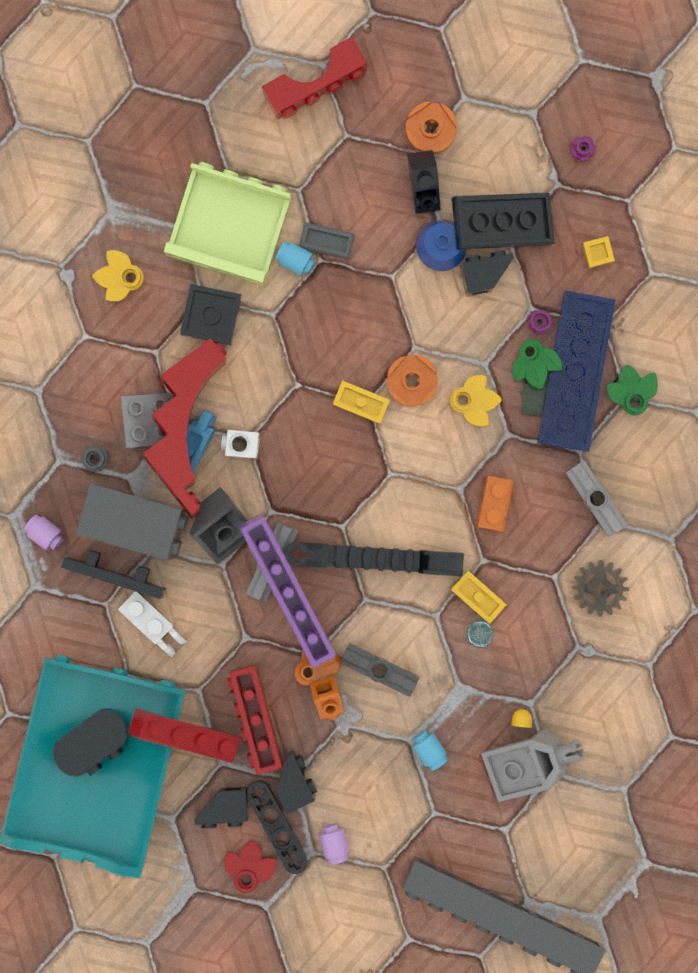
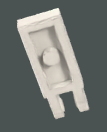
[118,591,187,657]

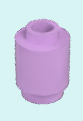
[24,514,64,551]
[319,823,350,865]

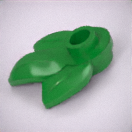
[512,339,563,390]
[607,365,658,416]

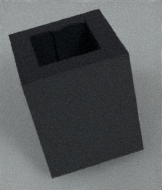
[407,150,441,214]
[460,250,514,297]
[276,750,318,814]
[195,786,249,828]

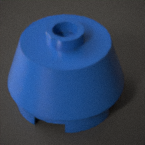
[416,220,467,271]

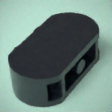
[53,709,130,777]

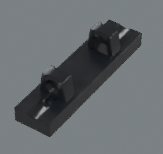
[61,550,166,599]

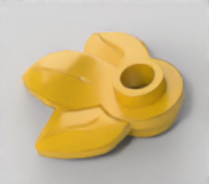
[92,250,144,302]
[450,375,501,427]

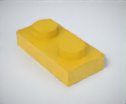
[333,380,390,424]
[450,570,507,624]

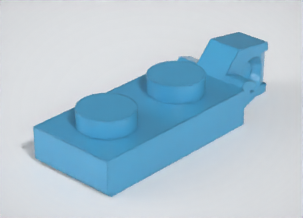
[187,410,217,475]

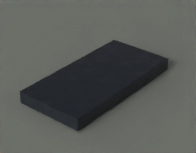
[451,193,555,250]

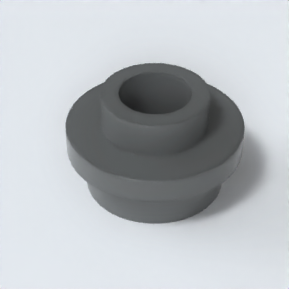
[82,446,108,472]

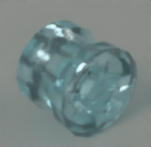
[466,620,493,647]

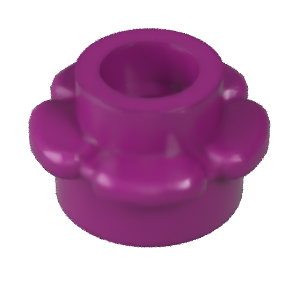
[571,136,596,161]
[527,309,553,335]

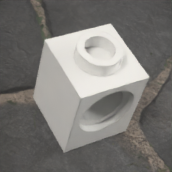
[221,430,260,459]

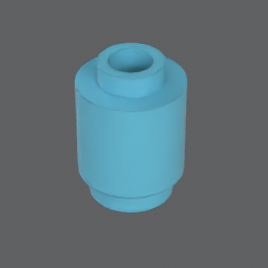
[275,241,315,276]
[412,730,448,771]

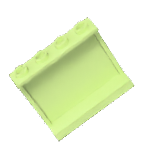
[164,162,291,286]

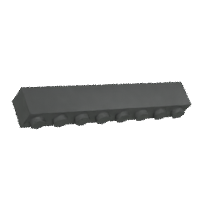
[402,856,606,973]

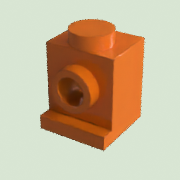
[310,676,345,720]

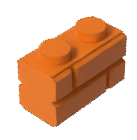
[476,476,514,532]

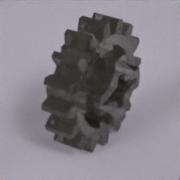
[571,560,629,617]

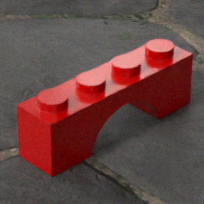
[262,37,367,119]
[128,708,240,763]

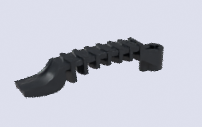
[285,542,464,576]

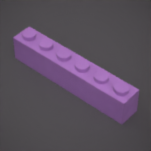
[238,513,336,668]

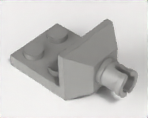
[481,728,585,802]

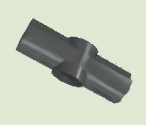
[340,643,420,697]

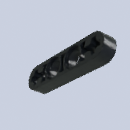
[247,780,307,874]

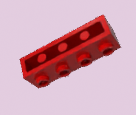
[227,664,283,775]

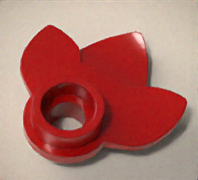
[224,841,276,893]

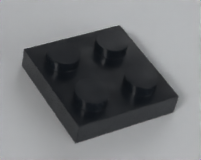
[180,284,242,346]

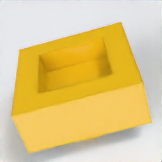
[582,236,615,269]

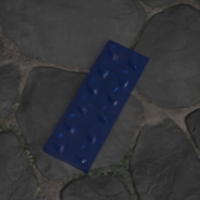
[537,290,616,452]

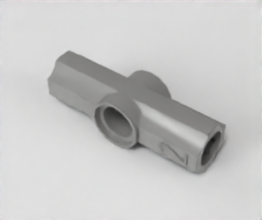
[565,460,627,537]
[246,523,298,602]

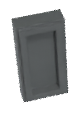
[299,222,355,260]

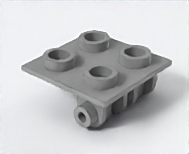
[120,393,171,449]

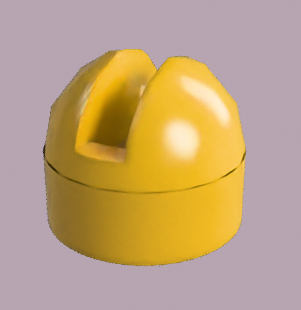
[511,709,532,728]

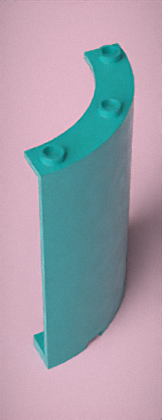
[0,654,185,879]

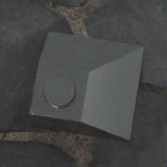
[190,487,248,565]

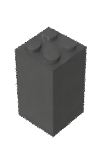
[76,483,189,560]

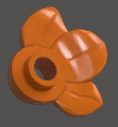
[294,650,342,692]

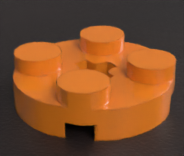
[406,102,457,154]
[386,355,438,407]

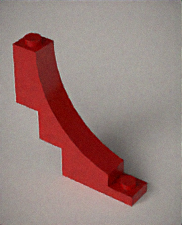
[143,338,227,519]

